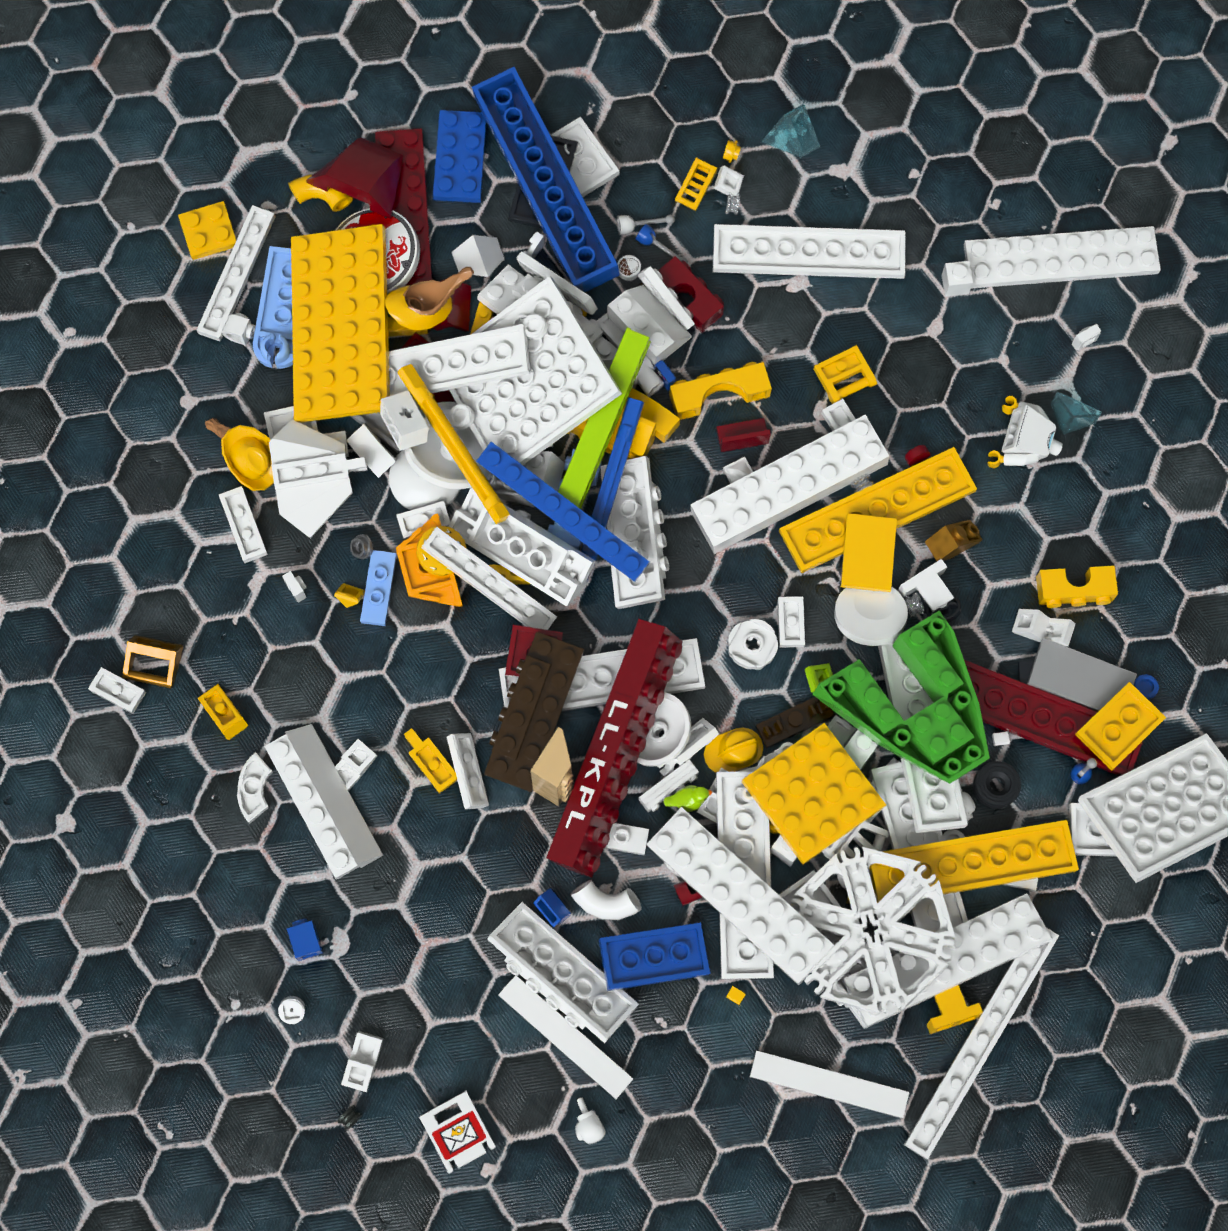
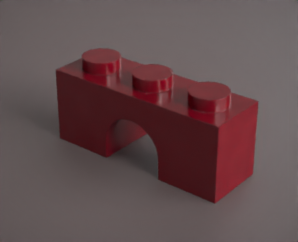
[658,256,724,333]

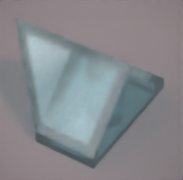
[761,104,820,158]
[1051,392,1102,434]

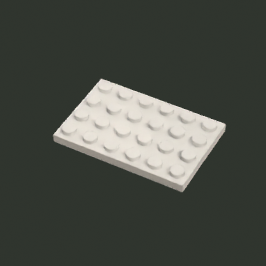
[1078,733,1228,883]

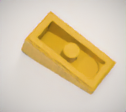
[198,684,248,740]

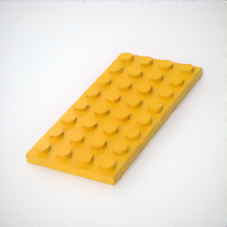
[291,224,390,422]

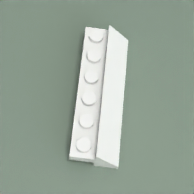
[448,487,596,606]
[264,724,383,879]

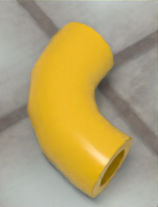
[288,175,353,212]

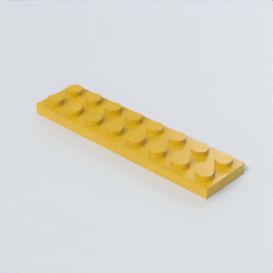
[779,447,977,574]
[869,820,1079,903]

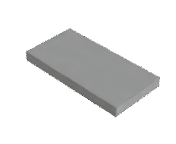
[1027,638,1137,712]

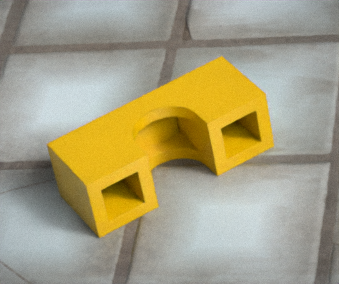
[1036,566,1118,608]

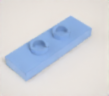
[360,550,397,626]

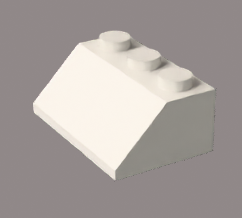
[607,285,692,366]

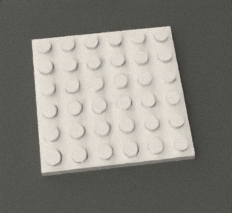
[449,276,622,465]

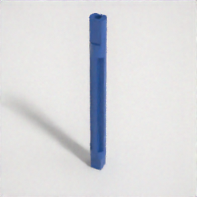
[581,397,645,580]

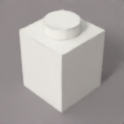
[942,261,973,297]

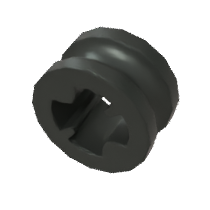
[337,1105,363,1131]

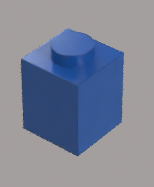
[287,919,323,961]

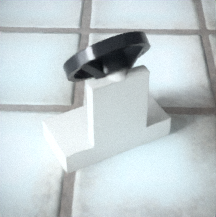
[898,559,962,623]

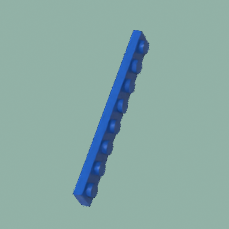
[476,442,650,582]

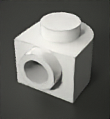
[222,313,256,346]

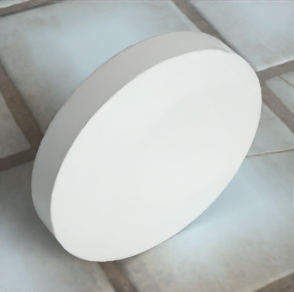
[834,587,908,646]

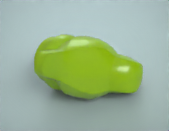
[664,785,712,812]

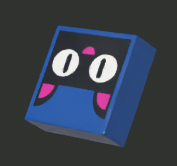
[654,360,676,391]

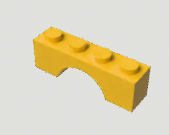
[669,362,772,420]

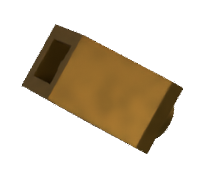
[925,520,983,561]

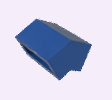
[533,888,571,928]

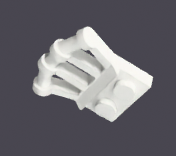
[822,821,889,888]

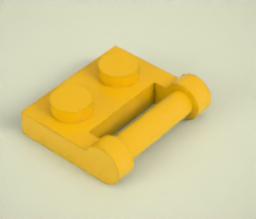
[814,345,877,404]

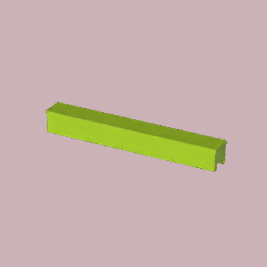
[558,327,651,509]

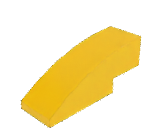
[623,388,680,443]

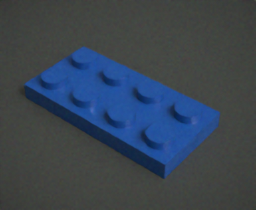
[433,110,487,203]
[599,923,710,991]

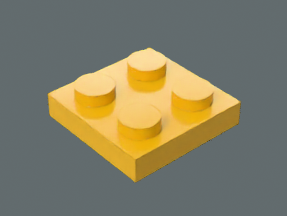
[178,201,236,260]

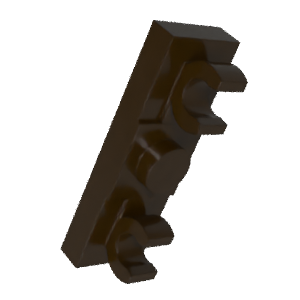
[756,697,835,749]

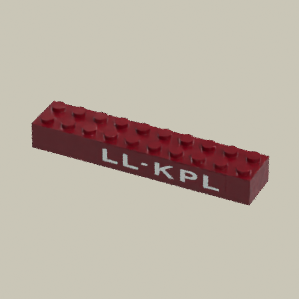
[546,619,683,878]

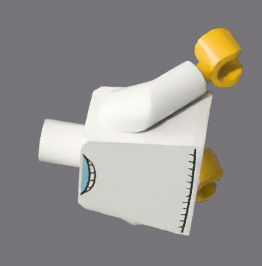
[987,396,1062,468]

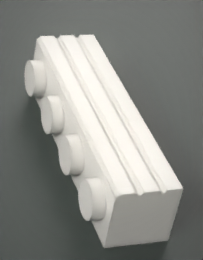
[639,760,699,812]

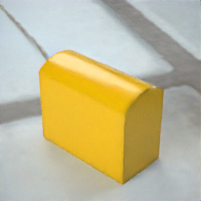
[726,986,746,1005]

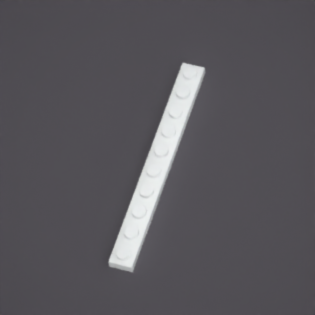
[904,928,1059,1160]

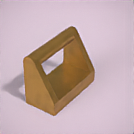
[123,635,183,689]

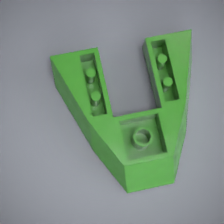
[812,611,990,784]

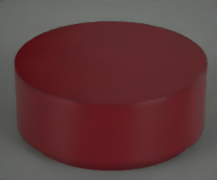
[905,445,930,467]

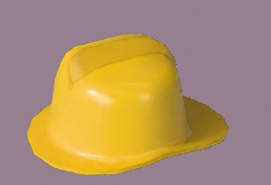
[704,727,763,773]

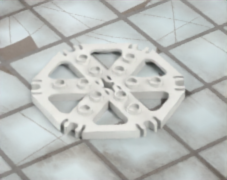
[791,847,956,1014]

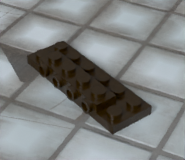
[484,632,585,792]

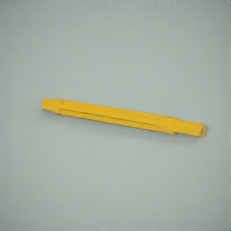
[397,364,510,524]

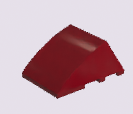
[306,137,403,219]

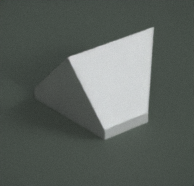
[452,235,504,277]

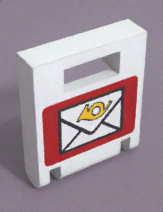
[419,1091,496,1173]

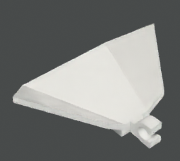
[269,419,368,539]

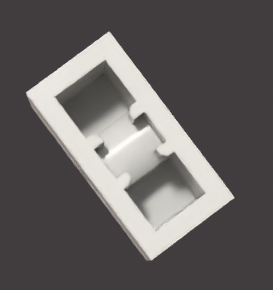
[380,390,430,451]

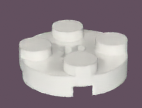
[728,619,778,670]

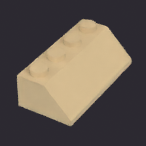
[530,727,574,806]

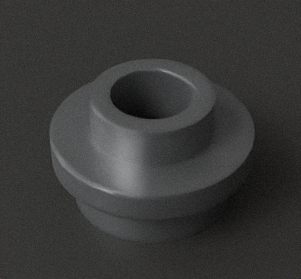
[350,534,373,559]

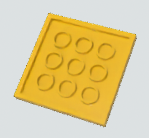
[742,723,886,865]

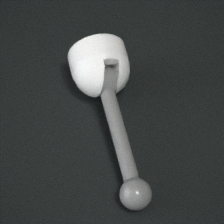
[617,215,675,235]

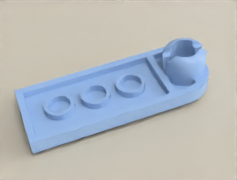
[253,246,293,369]

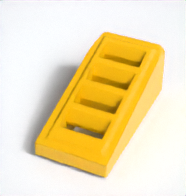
[675,158,717,211]

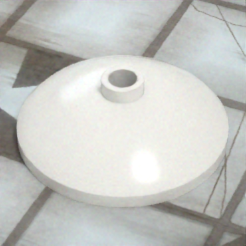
[389,450,460,510]
[637,692,691,766]

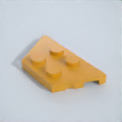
[396,513,462,607]

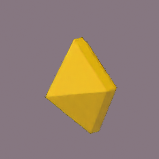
[334,583,365,608]

